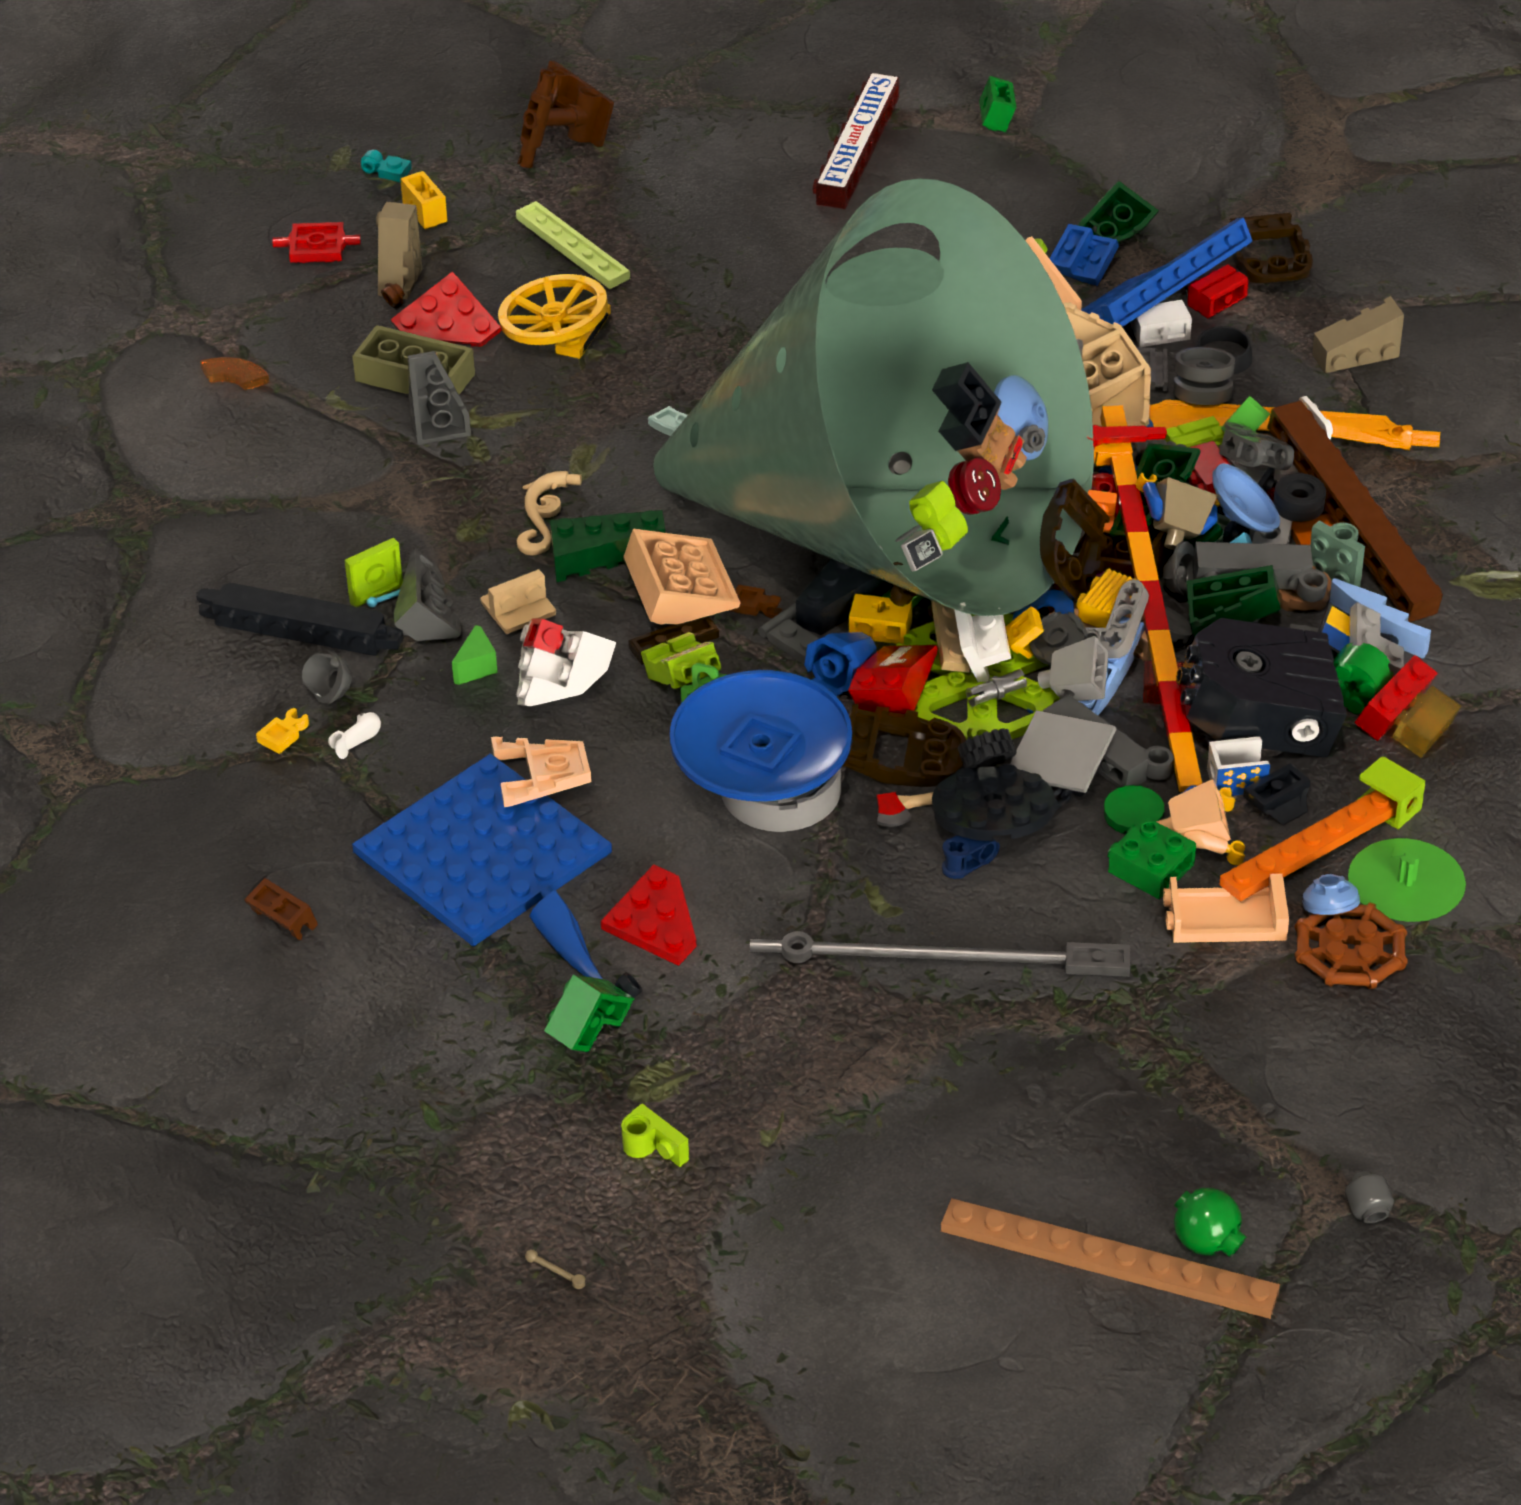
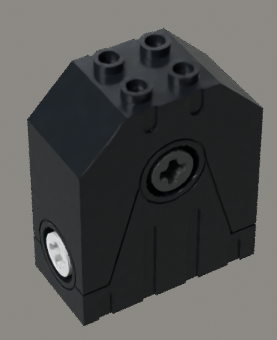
[1176,618,1347,757]

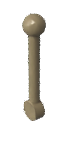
[525,1249,585,1289]

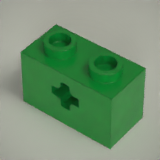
[979,76,1016,132]

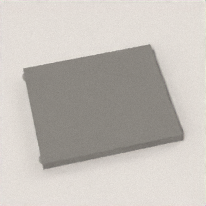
[1010,710,1116,793]

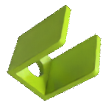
[1356,756,1426,829]

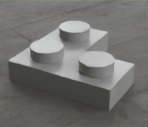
[1350,602,1404,675]

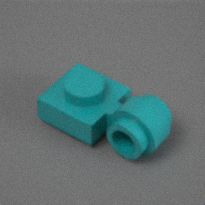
[361,150,412,183]

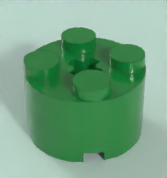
[1333,643,1394,714]

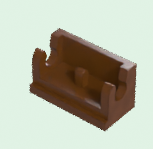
[244,878,318,940]

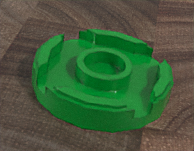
[1104,785,1164,834]

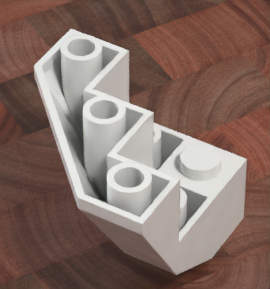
[516,621,616,706]

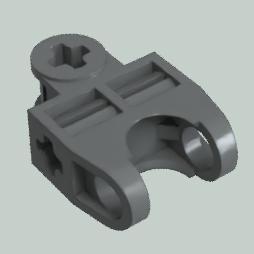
[1218,422,1294,470]

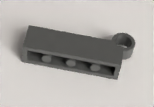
[1192,542,1328,602]
[1043,694,1174,788]

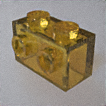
[1392,685,1461,758]

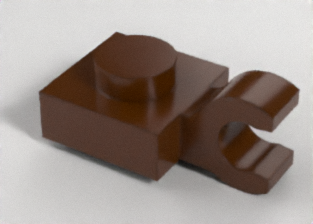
[729,584,782,619]

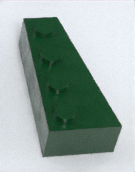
[550,510,665,583]

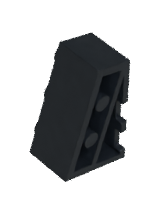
[796,559,889,635]

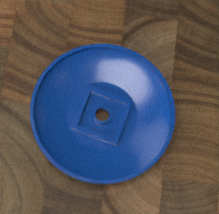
[670,670,852,801]

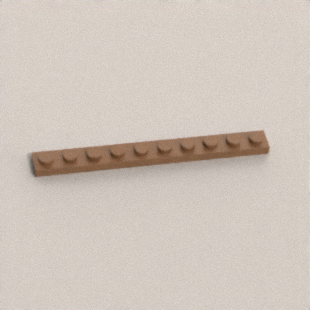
[941,1198,1280,1319]

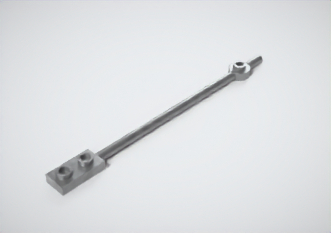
[750,931,1130,977]

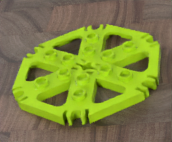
[896,613,1060,740]

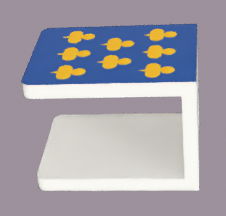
[1207,737,1270,796]

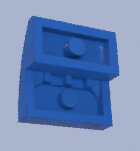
[1050,224,1119,286]

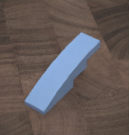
[1329,578,1431,658]

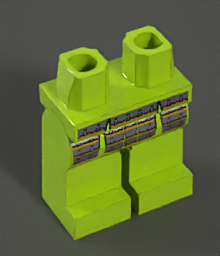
[641,632,721,689]

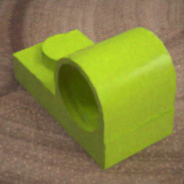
[621,1103,689,1167]

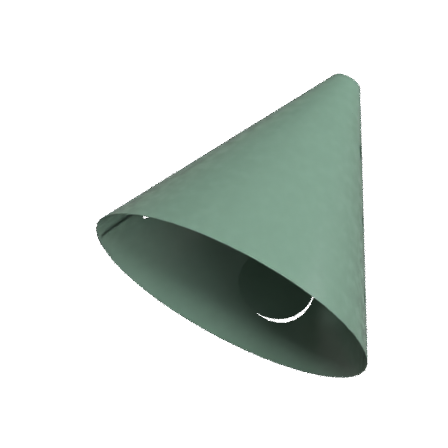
[653,178,1094,616]

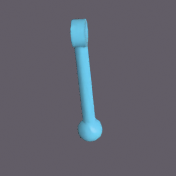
[367,590,400,608]

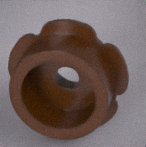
[381,283,405,307]

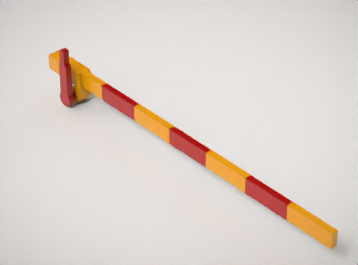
[1086,405,1202,792]

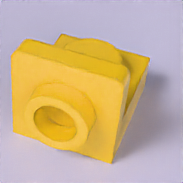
[1005,606,1044,659]

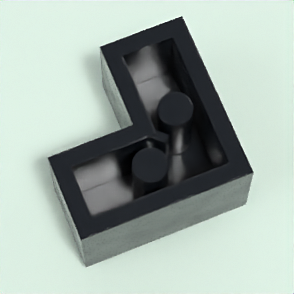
[932,362,1002,451]

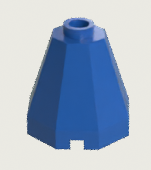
[804,632,877,696]

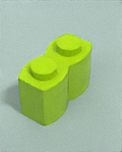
[909,481,968,551]

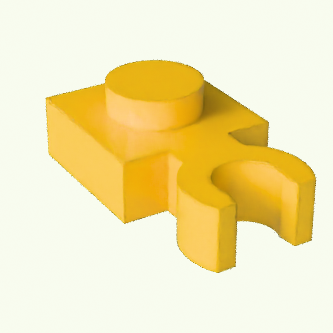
[256,708,309,754]

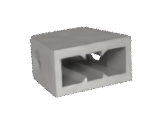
[1038,636,1108,701]

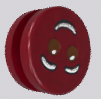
[948,457,1001,515]

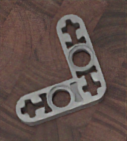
[1085,579,1149,658]

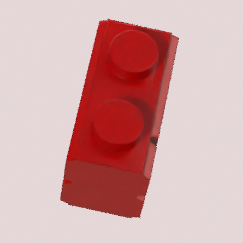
[1187,264,1249,319]

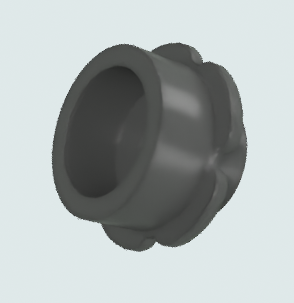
[1018,425,1045,453]

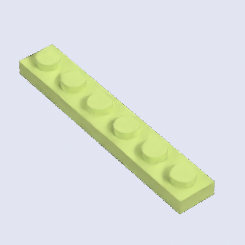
[516,201,630,289]

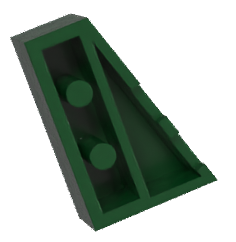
[1187,565,1281,639]

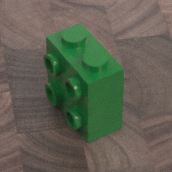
[1107,816,1196,900]

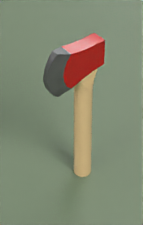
[876,792,933,827]

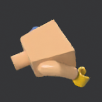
[1156,779,1245,865]

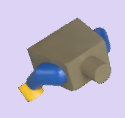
[1135,472,1220,550]

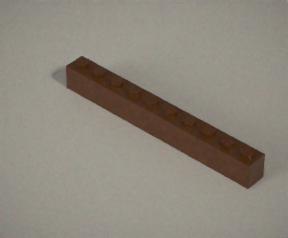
[1267,400,1443,622]

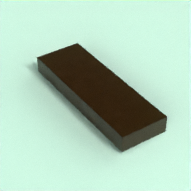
[628,616,719,665]

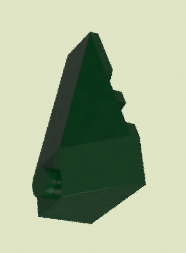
[1077,180,1159,243]
[1109,443,1201,539]

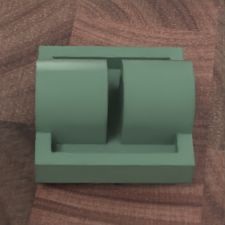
[1310,521,1365,587]

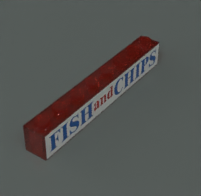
[813,73,899,209]

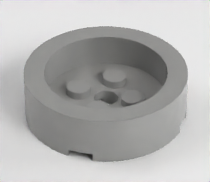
[721,743,841,832]

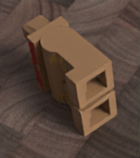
[958,408,1027,490]

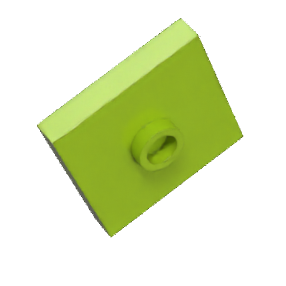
[344,537,403,607]

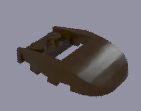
[1230,213,1313,283]
[1040,478,1110,603]
[843,704,966,787]

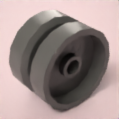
[1173,347,1235,405]

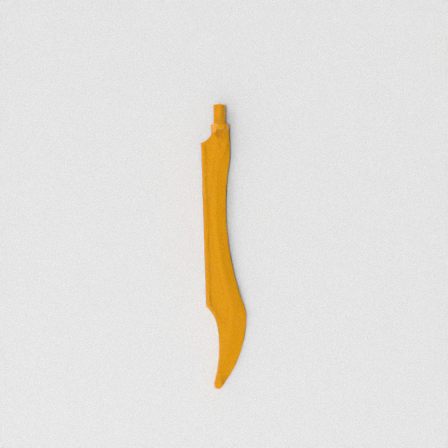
[1149,400,1441,450]

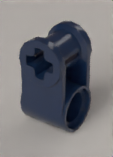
[942,835,1000,879]

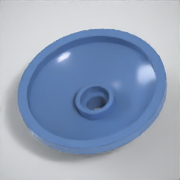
[994,375,1048,461]
[1212,464,1280,532]

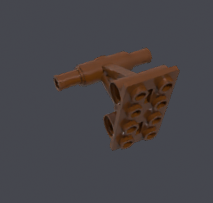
[517,60,614,168]

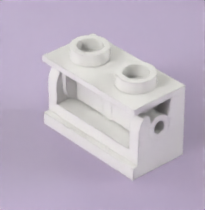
[1130,300,1192,348]

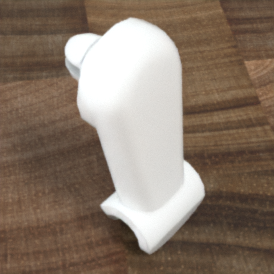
[328,712,381,759]

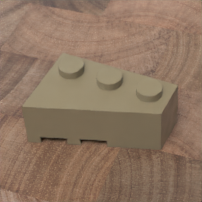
[376,202,423,299]
[1312,296,1404,373]

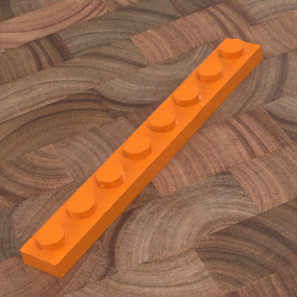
[1219,790,1414,902]

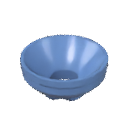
[1302,874,1360,915]

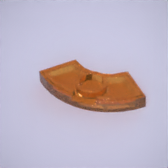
[200,357,270,390]

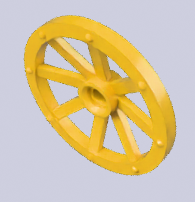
[498,274,608,345]

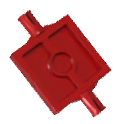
[273,222,361,263]

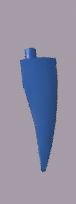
[530,887,603,979]

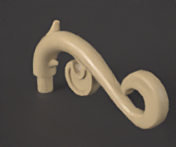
[516,471,582,556]

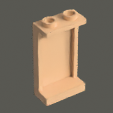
[1163,874,1289,943]

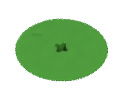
[1348,838,1466,922]

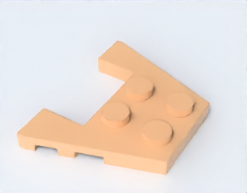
[491,737,591,807]

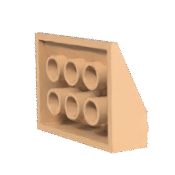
[623,529,740,625]

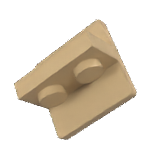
[481,569,556,634]

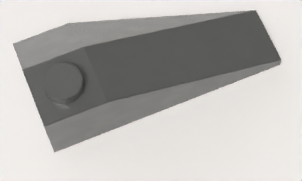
[408,351,471,445]
[394,548,461,641]

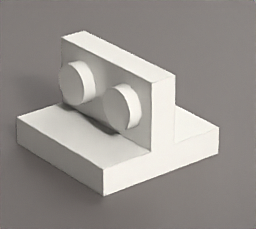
[954,602,1011,682]

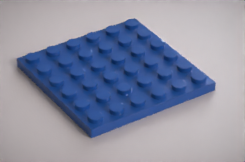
[352,753,612,947]

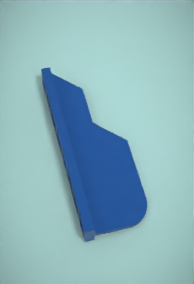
[1081,217,1253,327]

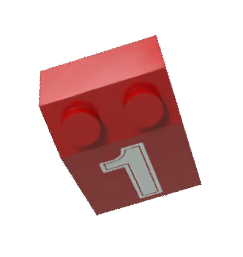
[848,645,939,714]

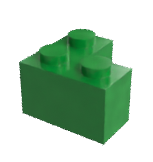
[544,974,635,1052]

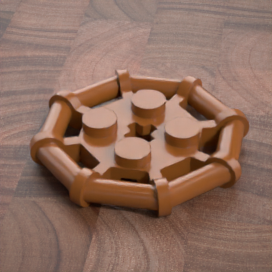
[1294,902,1408,989]

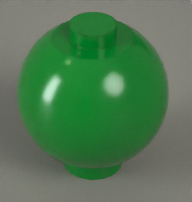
[1174,1188,1247,1258]

